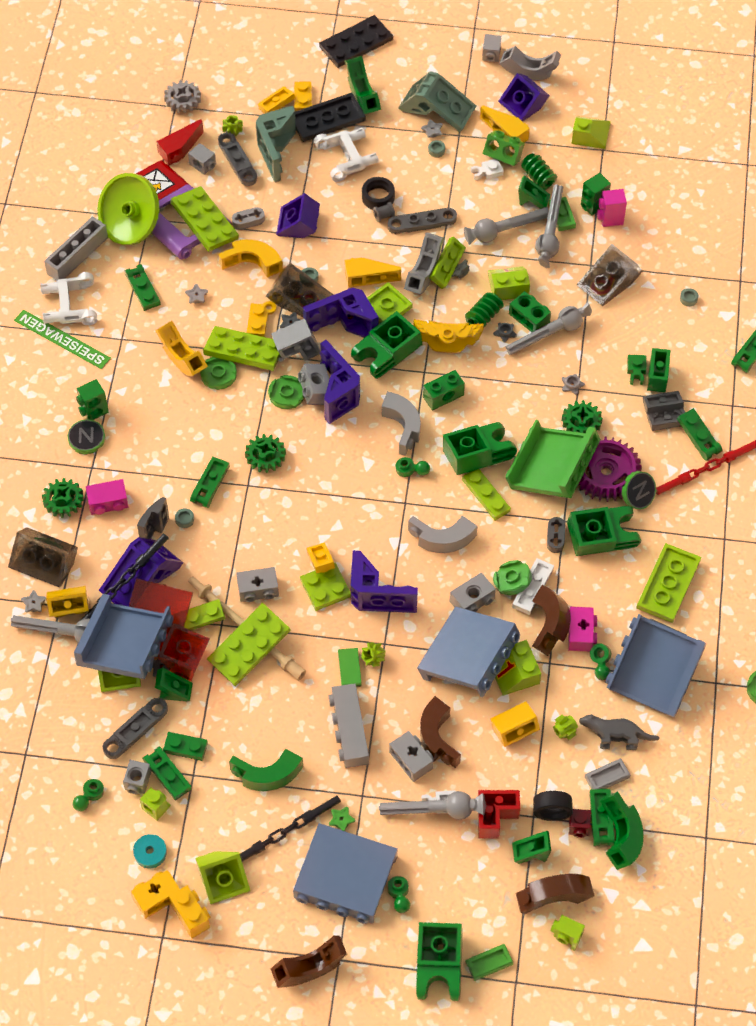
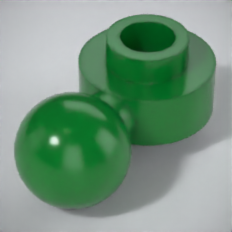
[395,457,430,477]
[590,643,611,680]
[72,779,104,811]
[388,876,410,913]

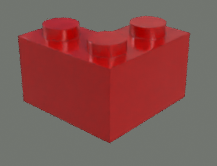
[478,790,520,838]

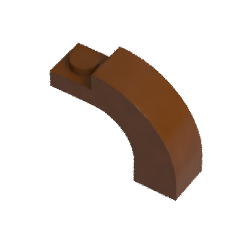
[532,585,571,656]
[420,696,461,768]
[516,874,595,914]
[270,935,347,988]

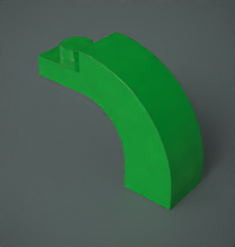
[345,56,382,114]
[229,748,304,791]
[600,791,644,870]

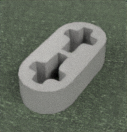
[232,207,265,230]

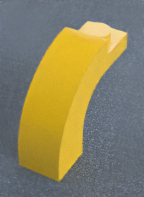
[218,239,283,278]
[155,321,208,376]

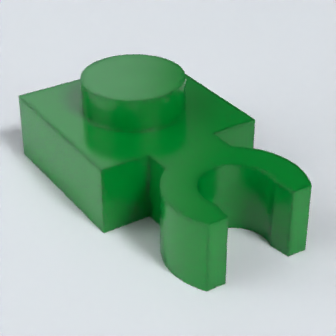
[627,354,646,385]

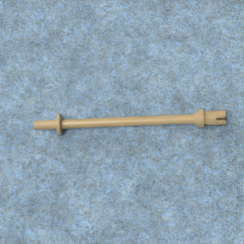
[188,576,306,681]

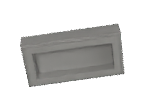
[584,758,631,789]

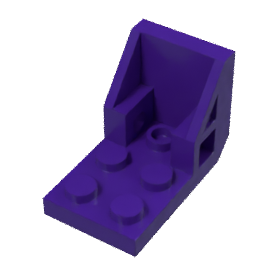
[303,287,379,338]
[320,340,360,424]
[98,537,184,608]
[351,550,418,613]

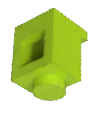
[140,787,171,821]
[550,915,585,951]

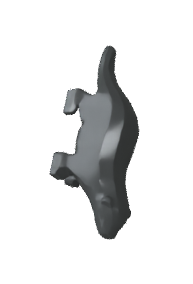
[579,714,660,750]

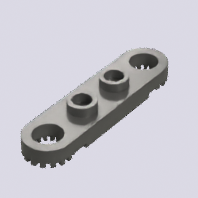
[218,132,257,186]
[388,208,457,234]
[102,697,168,759]

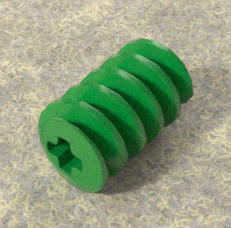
[521,153,558,190]
[465,292,504,327]

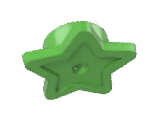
[329,807,355,831]

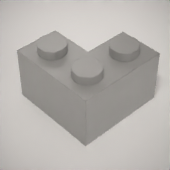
[271,319,320,361]

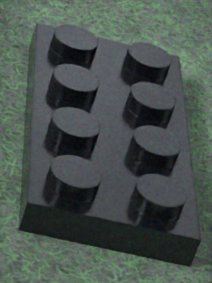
[319,15,393,68]
[295,92,366,142]

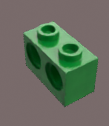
[509,291,551,332]
[76,379,109,420]

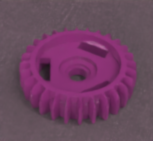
[578,436,642,502]

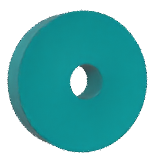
[133,834,167,869]

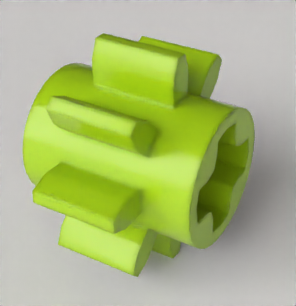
[222,115,243,136]
[361,642,386,667]
[553,714,578,740]

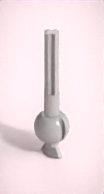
[535,184,564,268]
[464,207,549,245]
[506,302,592,355]
[11,615,90,643]
[379,791,486,820]

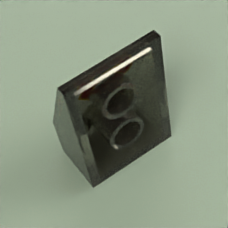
[576,244,643,306]
[265,263,334,317]

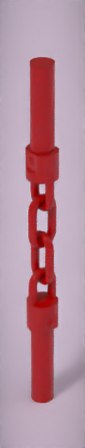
[656,440,756,495]

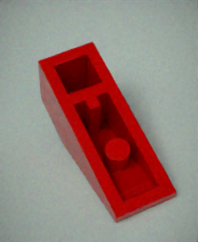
[156,119,204,166]

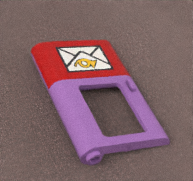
[136,160,232,260]

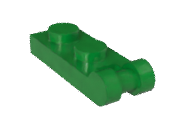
[124,264,161,311]
[731,330,756,373]
[677,408,723,461]
[190,456,230,508]
[142,746,192,801]
[589,789,615,846]

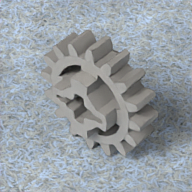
[164,80,201,113]

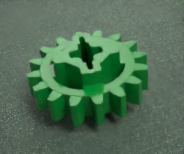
[561,400,603,433]
[245,434,286,473]
[42,478,84,518]

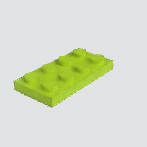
[170,186,239,252]
[203,326,280,371]
[636,543,701,623]
[207,603,291,686]

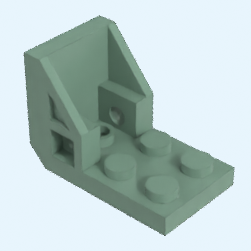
[398,71,477,132]
[255,105,296,183]

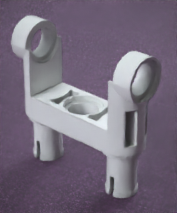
[313,127,379,182]
[40,272,98,325]

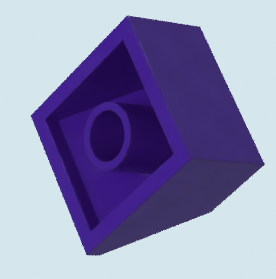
[498,73,550,122]
[276,193,320,238]

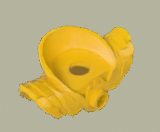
[413,319,484,353]

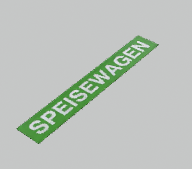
[14,309,111,369]

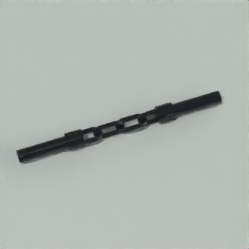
[81,533,169,620]
[240,795,341,862]

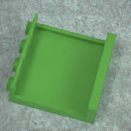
[505,420,601,498]

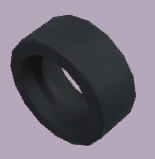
[362,177,395,210]
[533,790,573,821]

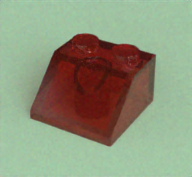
[158,623,210,681]

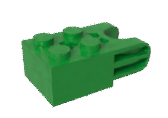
[351,311,423,378]
[443,422,517,475]
[567,506,641,556]
[416,922,463,1001]

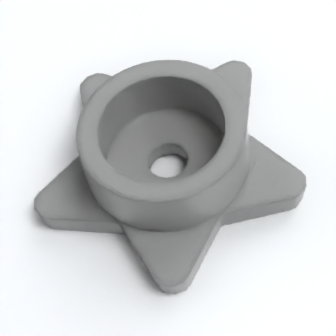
[421,119,443,138]
[185,284,208,304]
[562,374,585,395]
[21,590,46,613]

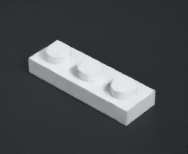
[512,558,554,615]

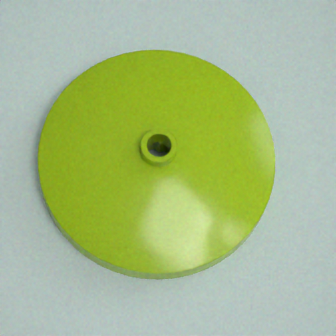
[97,173,159,245]

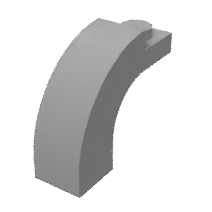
[499,46,561,80]
[404,232,444,295]
[382,391,421,456]
[408,515,478,553]

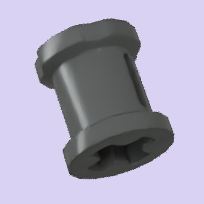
[373,202,395,222]

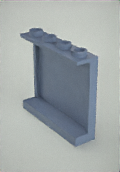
[74,594,173,679]
[417,606,520,698]
[605,614,707,718]
[293,823,398,924]

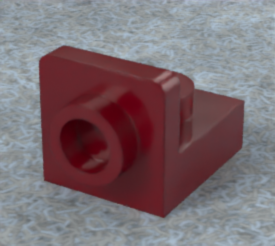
[569,809,591,838]

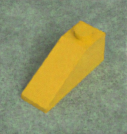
[480,106,530,149]
[344,258,401,288]

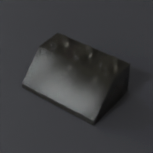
[8,527,78,587]

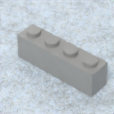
[44,216,108,280]
[328,683,369,768]

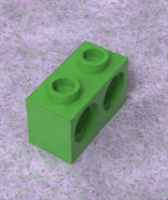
[482,130,525,166]

